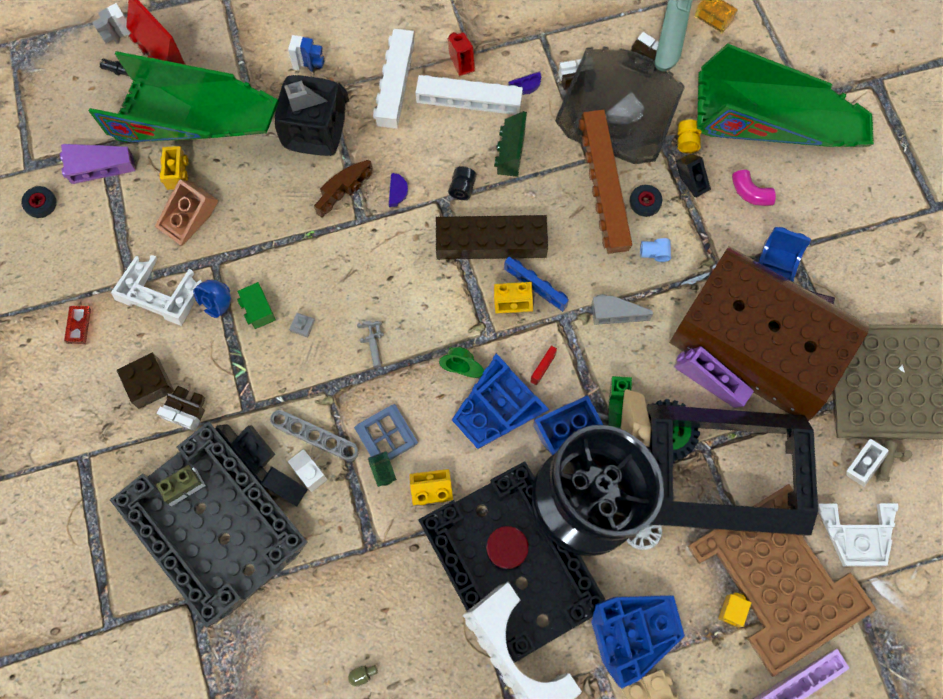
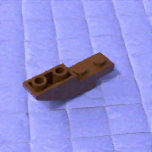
[314,160,373,218]

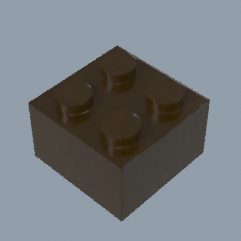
[116,352,174,409]

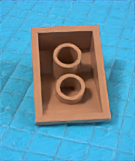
[155,179,219,246]

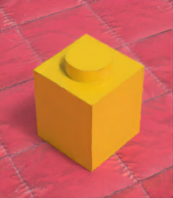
[718,592,752,628]

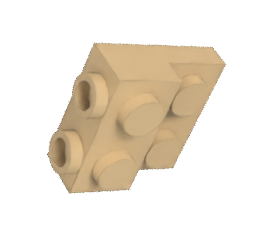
[622,670,679,699]

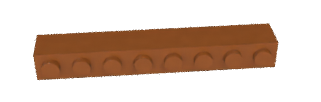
[579,110,632,254]

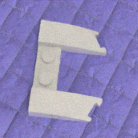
[111,255,202,326]

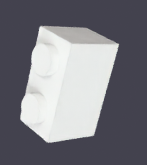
[846,439,889,487]

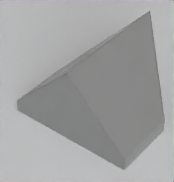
[284,81,328,112]

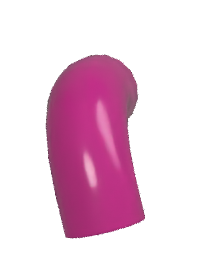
[732,170,776,206]

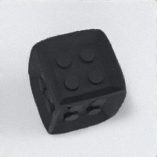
[275,75,345,156]

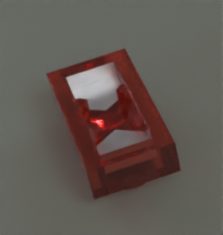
[64,306,91,344]

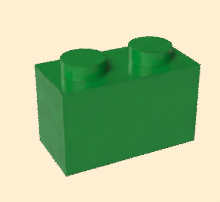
[237,282,276,329]

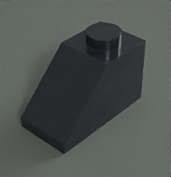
[676,154,711,197]

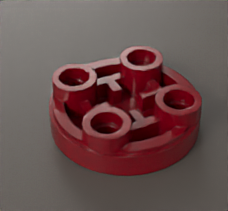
[487,526,528,569]

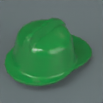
[439,347,484,378]

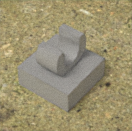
[289,313,315,338]

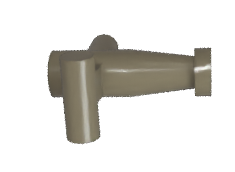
[877,440,912,482]

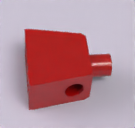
[448,32,475,76]

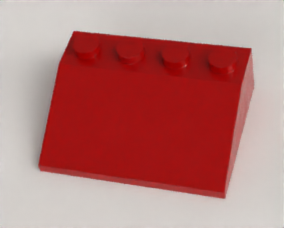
[126,0,186,65]

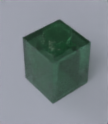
[368,451,397,487]

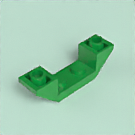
[608,376,632,429]

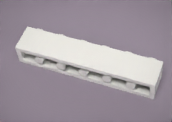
[373,29,415,129]
[416,75,523,115]

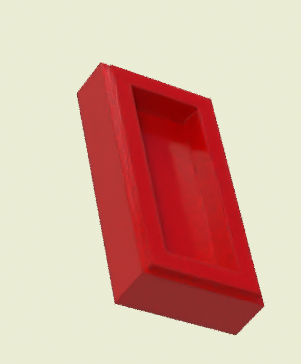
[530,345,557,385]

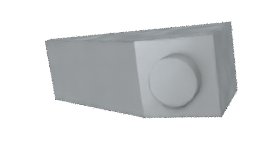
[591,294,653,325]

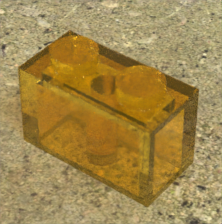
[695,0,738,34]

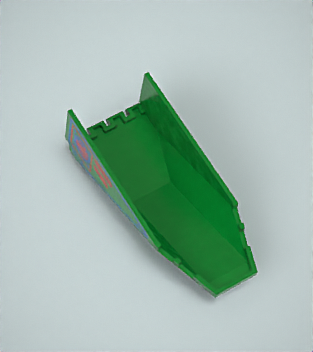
[697,43,874,147]
[88,51,279,142]

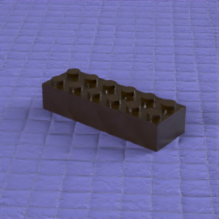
[436,215,548,260]

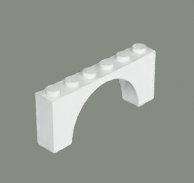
[463,582,582,699]

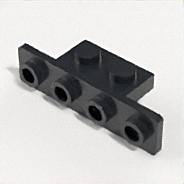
[215,424,275,487]

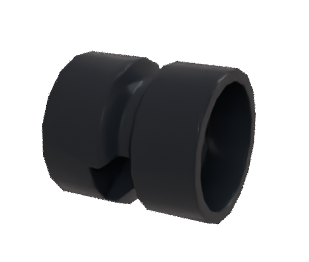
[448,166,477,201]

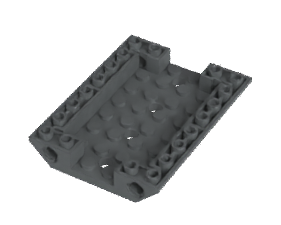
[110,421,308,628]

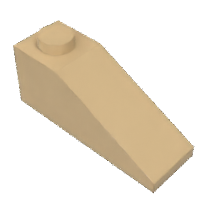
[620,389,651,448]

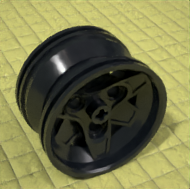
[532,425,664,556]

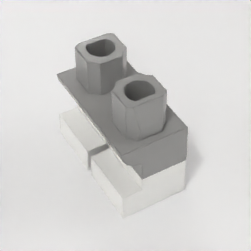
[92,3,130,44]

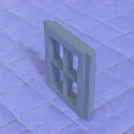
[354,404,418,467]

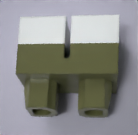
[156,465,206,506]

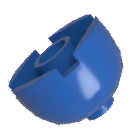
[193,279,231,318]

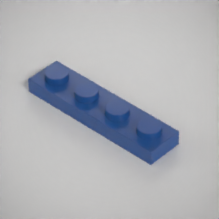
[504,257,569,312]

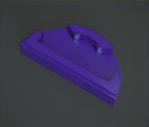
[508,72,542,95]
[389,173,408,207]

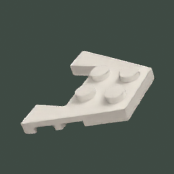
[818,503,898,567]

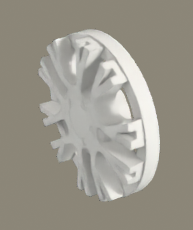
[626,525,662,550]

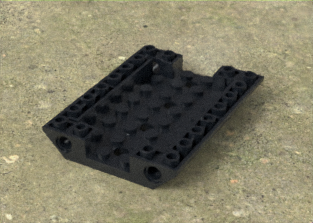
[418,461,606,672]

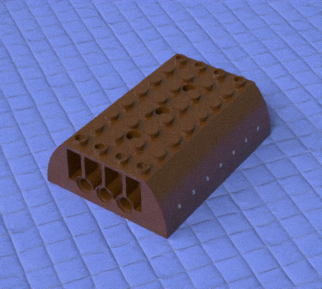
[669,246,869,421]

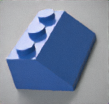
[533,395,603,455]

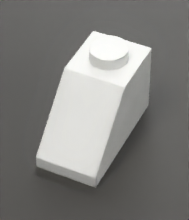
[288,449,327,492]

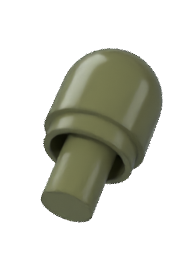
[348,665,378,686]

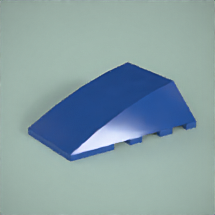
[452,353,549,449]

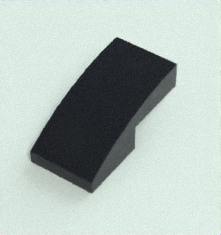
[260,467,308,507]

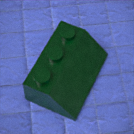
[494,111,527,177]

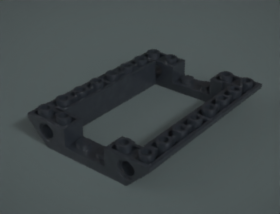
[647,404,818,536]

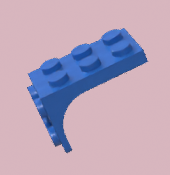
[758,227,811,282]

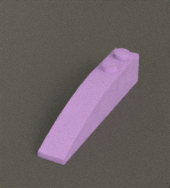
[754,649,850,699]

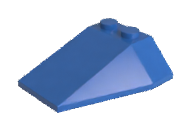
[591,595,685,689]

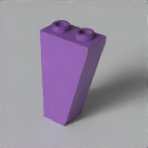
[60,144,136,184]
[674,346,754,408]

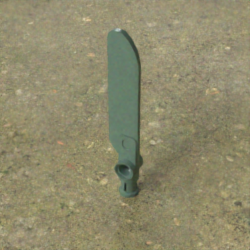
[654,0,692,72]

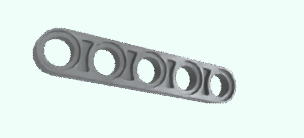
[270,410,359,461]

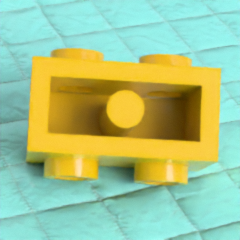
[159,146,189,190]
[494,282,533,314]
[409,469,453,505]

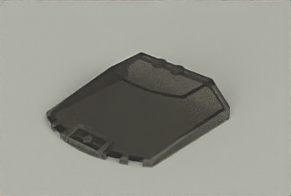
[555,47,685,164]

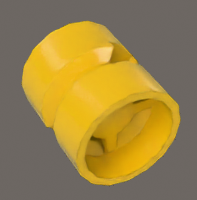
[677,119,701,153]

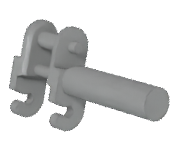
[357,321,384,368]

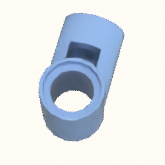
[640,238,671,262]

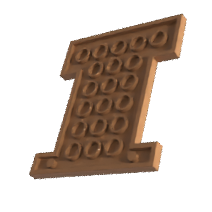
[687,484,877,677]

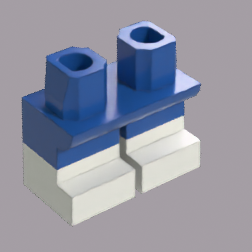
[288,35,325,72]

